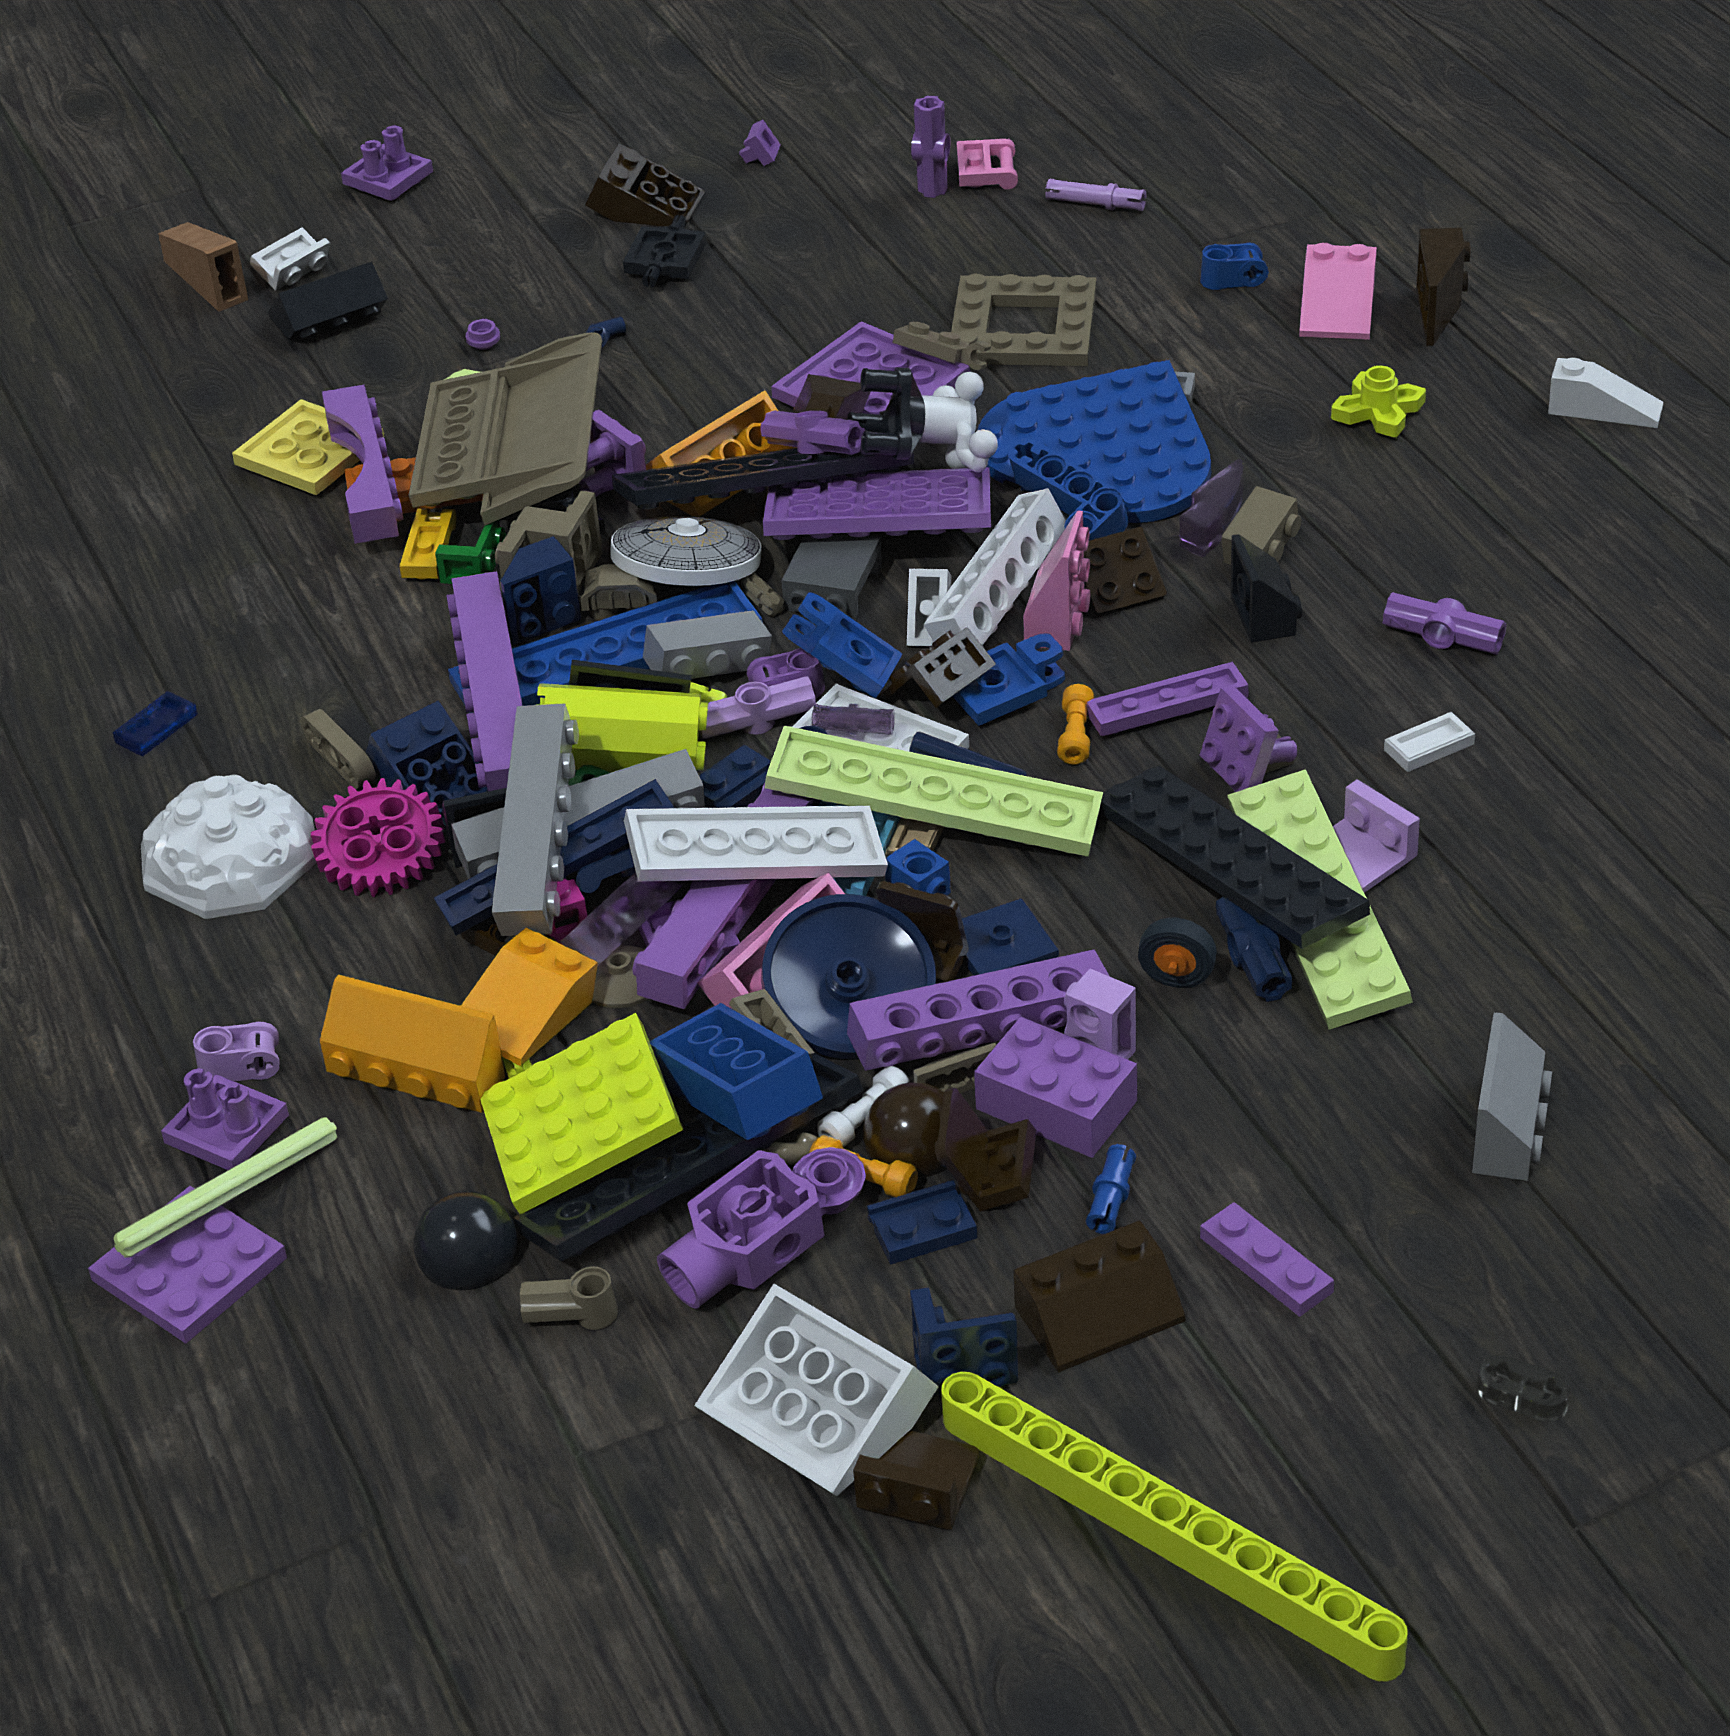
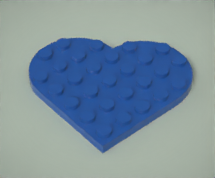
[977,360,1211,523]

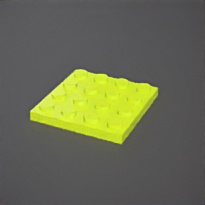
[480,1013,683,1215]

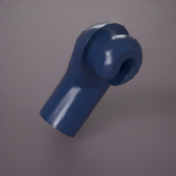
[586,316,626,349]

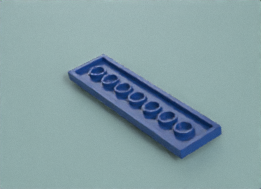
[448,581,763,713]

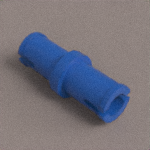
[1086,1144,1136,1234]

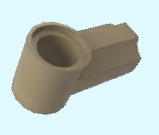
[520,1266,618,1330]

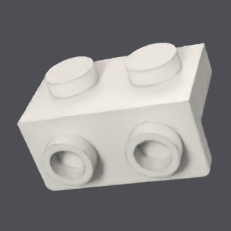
[250,228,330,291]

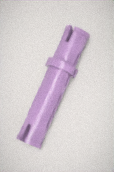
[1045,179,1147,211]

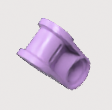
[193,1022,280,1081]

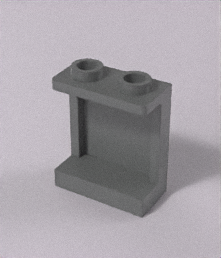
[781,533,882,620]

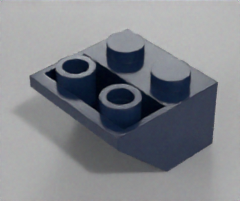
[500,536,581,645]

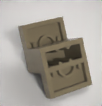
[495,491,603,594]

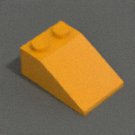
[461,927,598,1066]

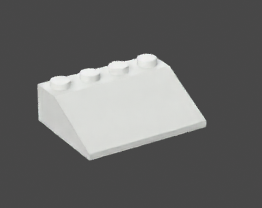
[694,1284,939,1496]

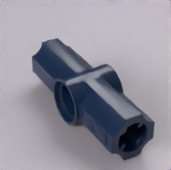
[1216,896,1292,1002]

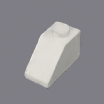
[907,569,952,647]

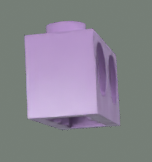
[1064,969,1136,1060]

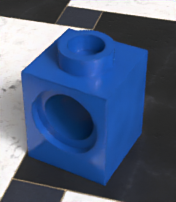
[885,839,951,895]

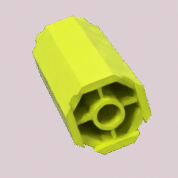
[536,683,708,772]

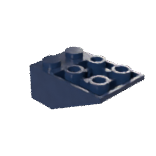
[366,700,488,827]

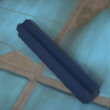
[909,731,1027,776]

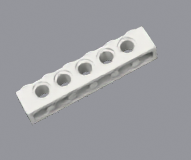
[923,488,1066,646]

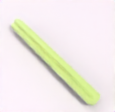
[113,1117,337,1258]

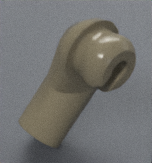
[750,1132,817,1165]

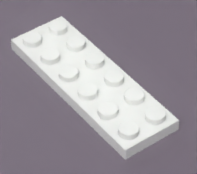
[624,806,888,882]

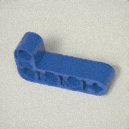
[1008,438,1128,541]

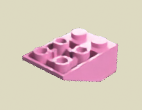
[1023,511,1090,651]

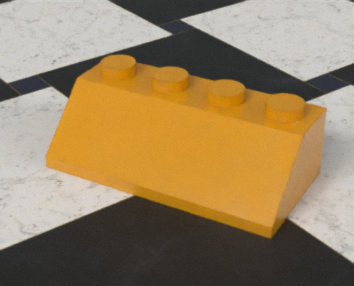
[645,390,797,517]
[320,975,505,1113]

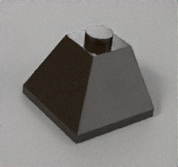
[792,374,871,420]

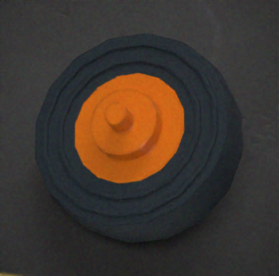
[1138,917,1217,988]

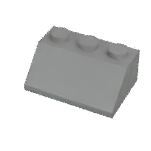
[1472,1012,1552,1181]

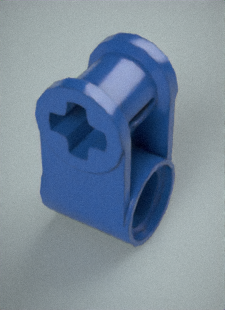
[1200,242,1269,290]

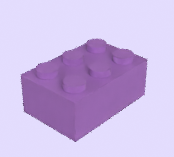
[974,1017,1137,1158]

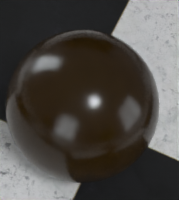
[863,1082,947,1179]

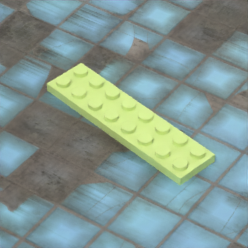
[765,725,1103,856]
[1228,769,1412,1030]

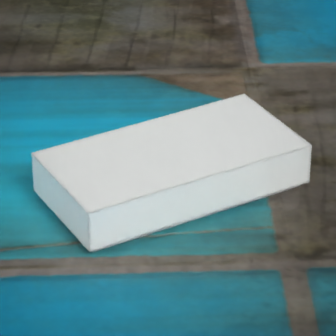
[1384,712,1475,772]

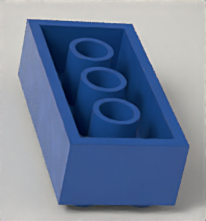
[650,1003,823,1140]

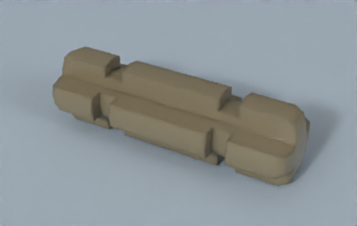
[735,572,785,617]

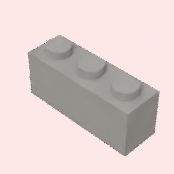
[643,610,772,679]

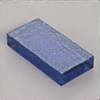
[113,691,198,757]

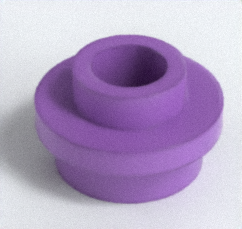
[466,319,500,350]

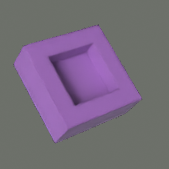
[739,120,781,166]

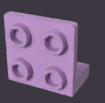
[1333,779,1420,893]

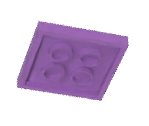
[88,1186,287,1343]

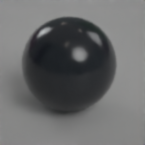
[413,1191,518,1291]

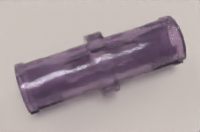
[812,703,895,736]

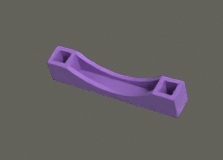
[322,385,403,544]

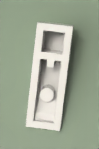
[1548,358,1663,428]

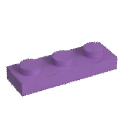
[1200,1202,1334,1317]

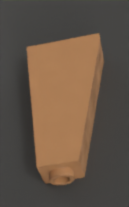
[158,222,248,312]

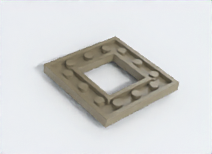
[951,274,1096,366]

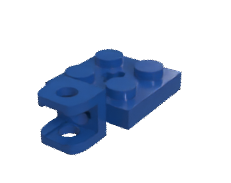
[782,592,902,698]
[952,633,1065,726]

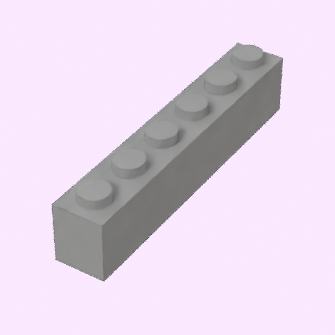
[492,703,579,936]
[451,749,705,879]

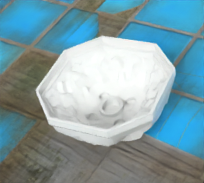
[141,775,317,919]

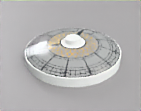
[611,516,762,586]

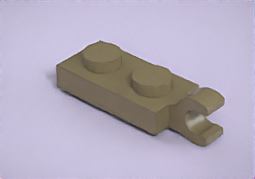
[892,322,991,370]

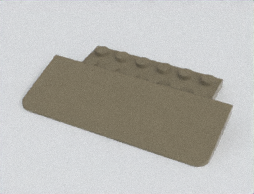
[408,332,602,525]

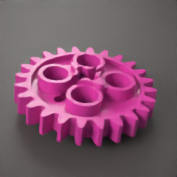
[311,778,445,897]

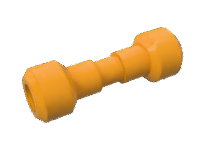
[1057,684,1094,765]
[809,1135,918,1197]

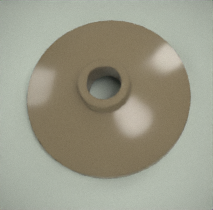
[589,946,648,1008]

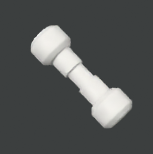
[817,1066,909,1147]

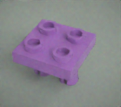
[341,126,433,201]
[579,410,646,497]
[1200,686,1297,792]
[161,1068,289,1170]

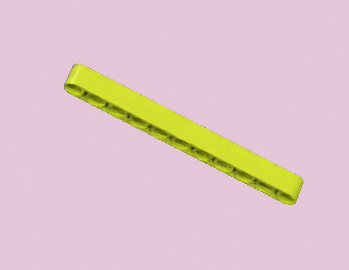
[941,1372,1408,1681]

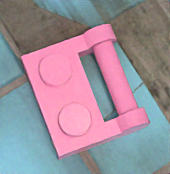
[957,139,1018,189]

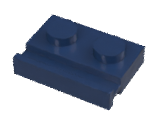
[699,745,771,808]
[867,1180,977,1265]

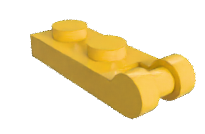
[399,508,457,580]

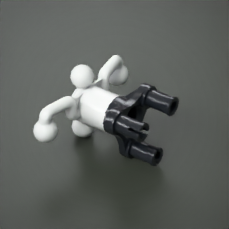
[847,367,998,473]

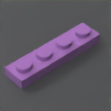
[1087,662,1249,736]

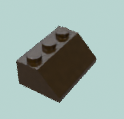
[1013,1220,1185,1373]

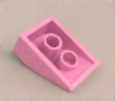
[1299,243,1377,340]

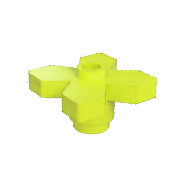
[1331,366,1426,437]

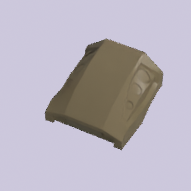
[580,564,662,620]

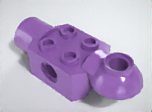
[657,1147,866,1309]

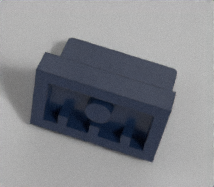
[910,1288,1018,1396]

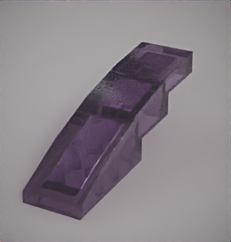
[560,871,689,965]

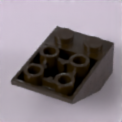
[585,143,705,227]

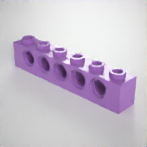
[847,950,1110,1071]

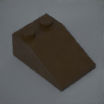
[1416,227,1471,346]

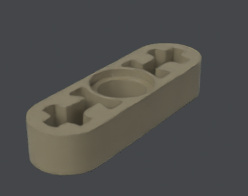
[301,709,376,789]

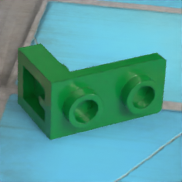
[435,520,506,584]

